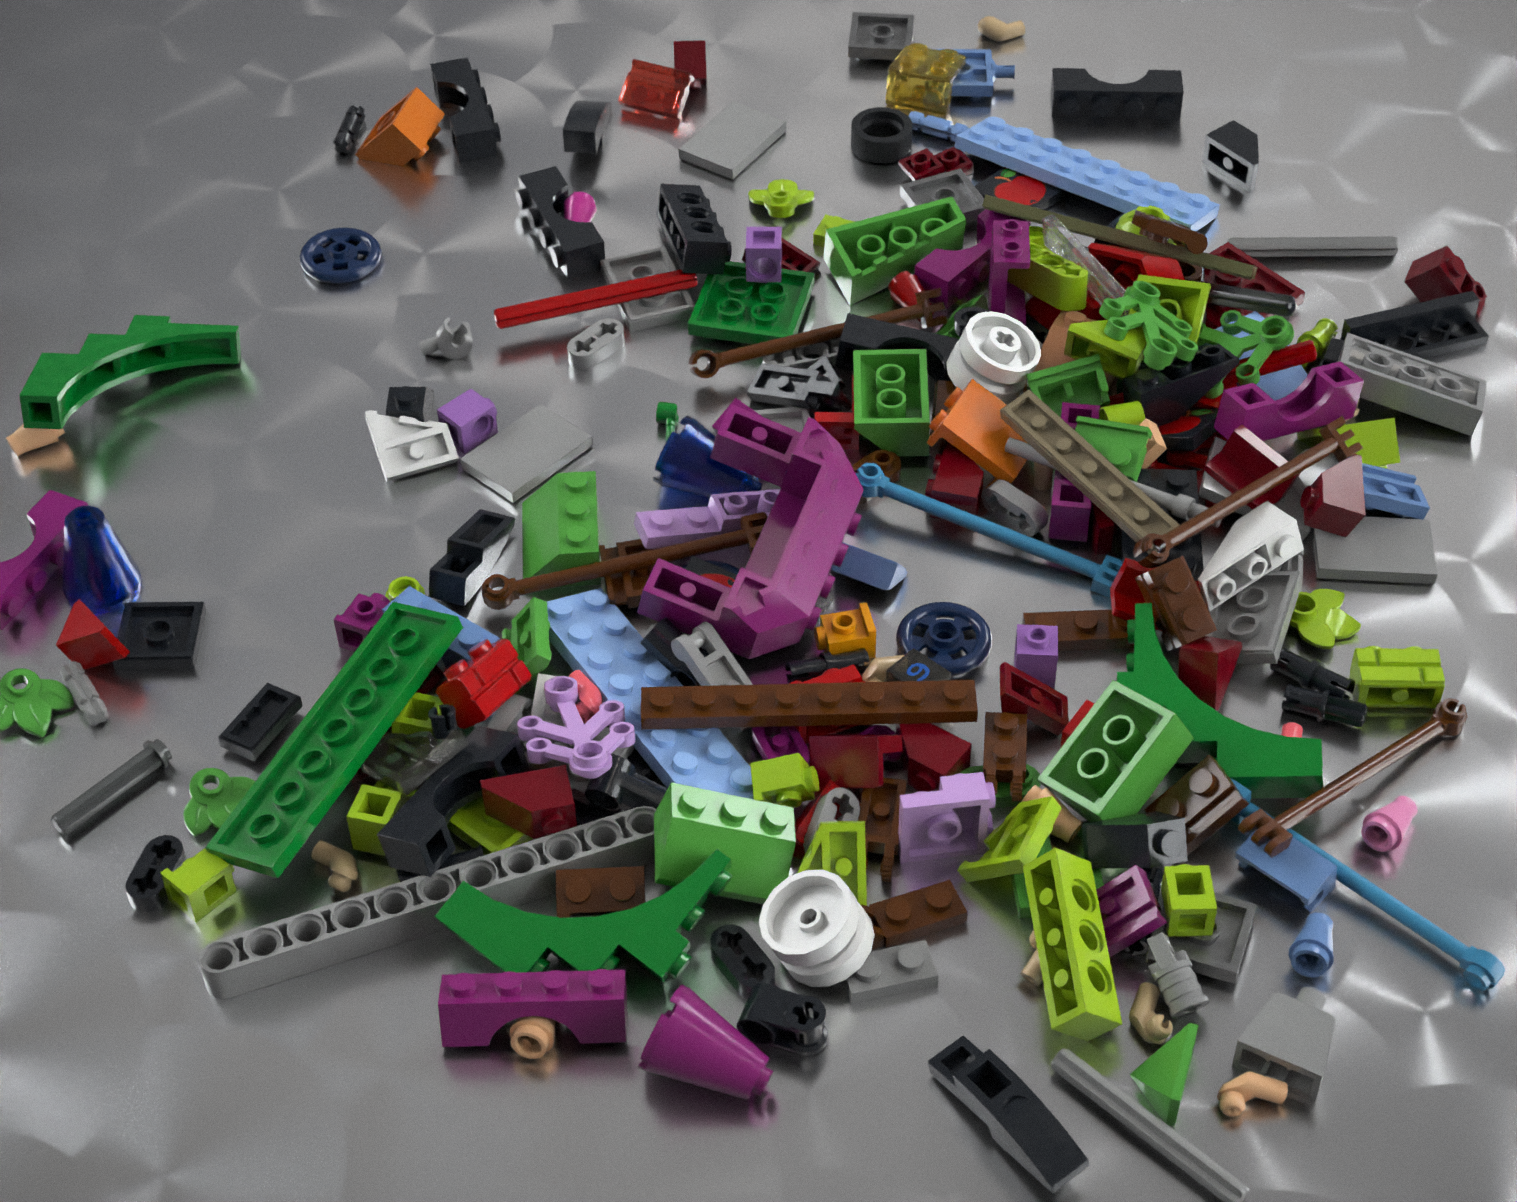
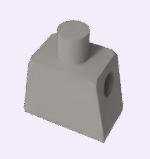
[1232,987,1336,1103]

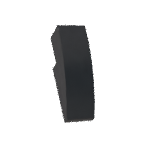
[563,100,612,154]
[429,509,515,606]

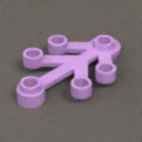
[517,676,635,779]

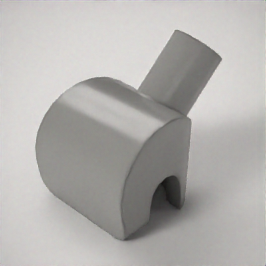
[419,318,473,359]

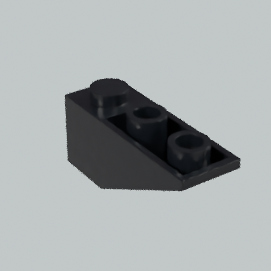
[1122,344,1239,427]

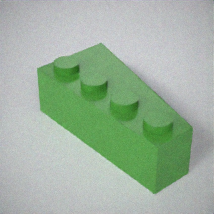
[824,197,966,306]

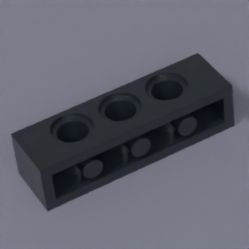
[656,184,732,275]

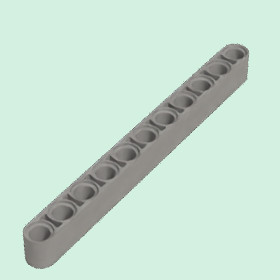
[198,806,656,999]

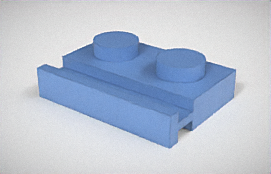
[1362,463,1430,520]

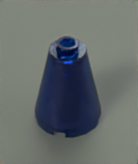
[653,415,763,499]
[62,506,142,614]

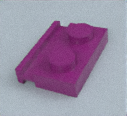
[1096,865,1167,958]

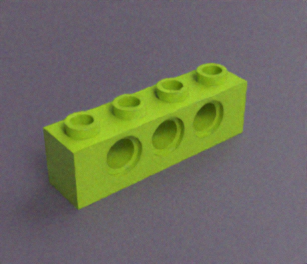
[1023,848,1122,1042]

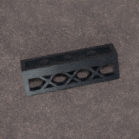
[1340,291,1489,359]

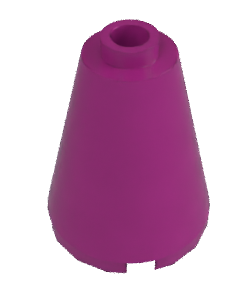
[638,985,773,1100]

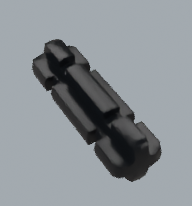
[333,105,366,154]

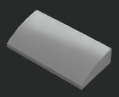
[1338,333,1487,436]

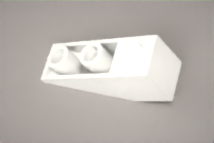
[1198,501,1304,611]

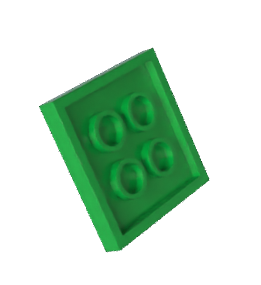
[688,261,815,344]

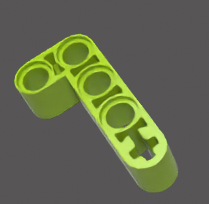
[1007,226,1088,311]

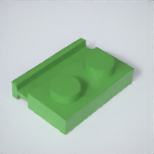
[1075,416,1152,482]
[502,597,552,695]

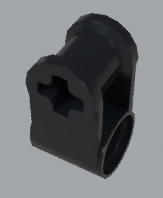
[736,983,828,1056]

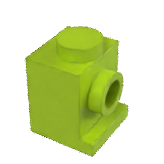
[750,753,819,808]
[161,848,237,923]
[1161,864,1217,937]

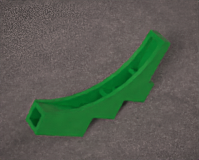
[19,315,241,429]
[1117,603,1324,799]
[435,849,733,983]

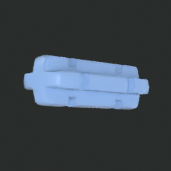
[908,111,969,142]

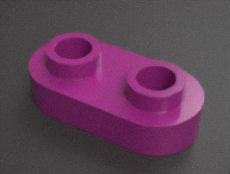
[752,726,810,766]

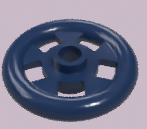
[300,227,382,284]
[896,602,992,676]

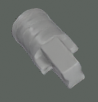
[1147,932,1209,1019]

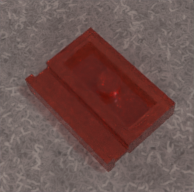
[618,59,694,120]

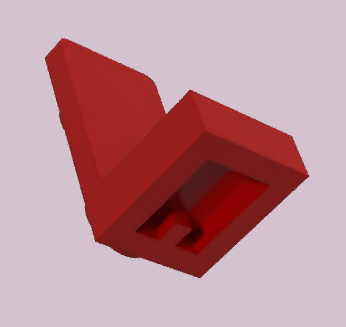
[815,375,862,450]

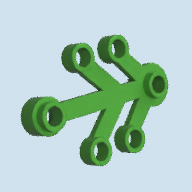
[1099,280,1198,370]
[1174,310,1294,399]

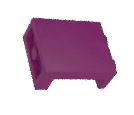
[989,219,1030,326]

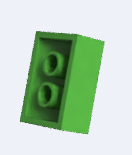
[853,349,930,456]
[522,471,601,587]
[1037,680,1194,823]
[654,782,796,904]

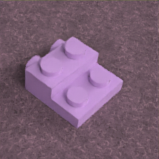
[898,772,996,863]

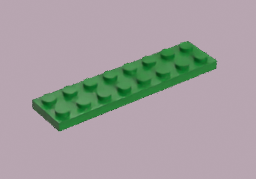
[205,602,463,879]

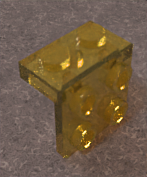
[885,43,966,115]

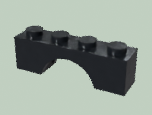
[430,57,501,162]
[1050,68,1184,119]
[516,166,605,279]
[835,313,959,383]
[377,726,529,877]

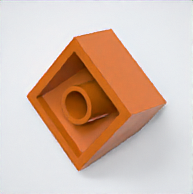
[355,87,445,166]

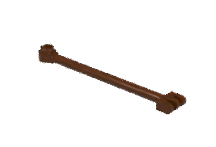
[688,288,948,378]
[1133,416,1363,568]
[481,512,768,610]
[1238,698,1468,858]

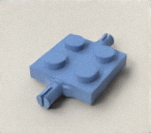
[907,49,1015,98]

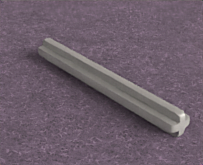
[1227,236,1399,258]
[1051,1048,1249,1202]

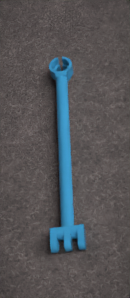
[855,463,1122,598]
[1230,778,1506,991]

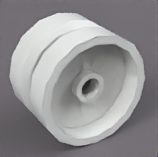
[946,311,1041,405]
[759,870,875,987]

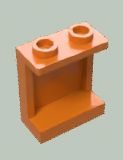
[926,379,1029,489]

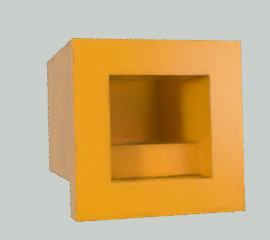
[814,602,876,659]

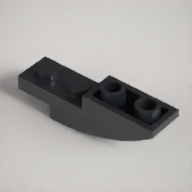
[927,1035,1090,1193]

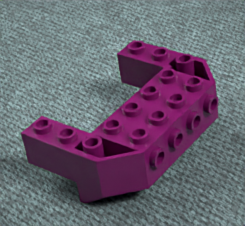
[637,404,864,659]

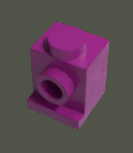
[333,593,390,652]

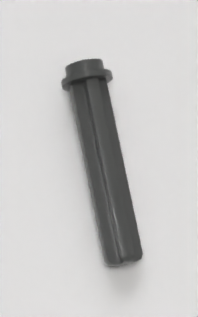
[51,739,172,835]

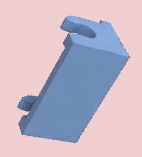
[1235,830,1337,913]

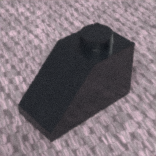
[1202,120,1259,192]
[386,386,434,422]
[1082,811,1188,868]

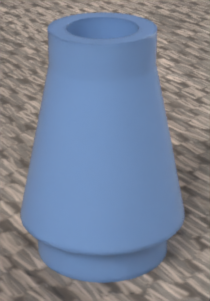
[1288,912,1334,978]

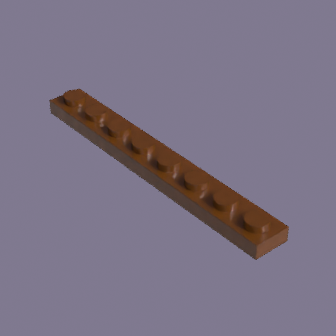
[641,680,978,730]

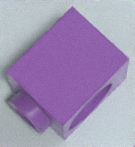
[745,227,782,283]
[437,389,498,454]
[1014,624,1058,689]

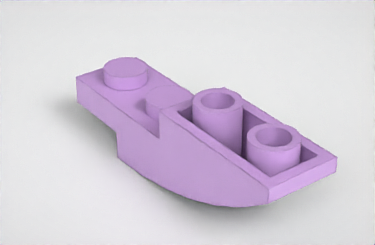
[634,489,780,549]

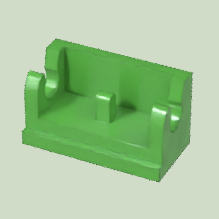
[1026,354,1110,418]

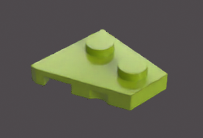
[957,796,1062,882]
[796,821,867,906]

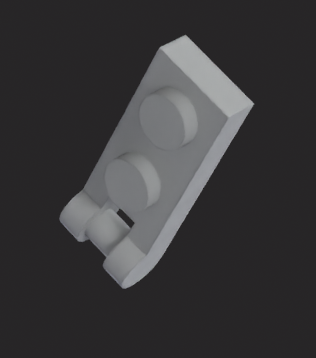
[671,622,753,737]

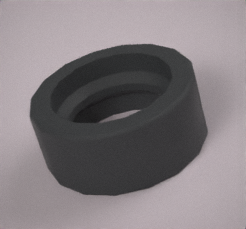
[851,107,912,163]

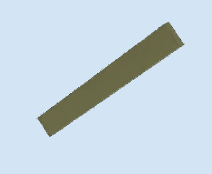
[982,194,1258,281]

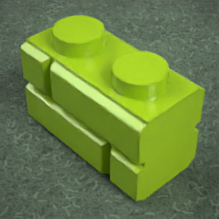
[1350,646,1445,708]

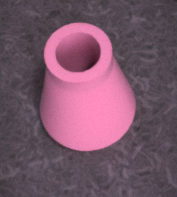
[1361,796,1417,852]

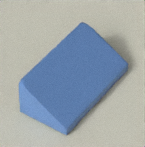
[831,542,908,591]

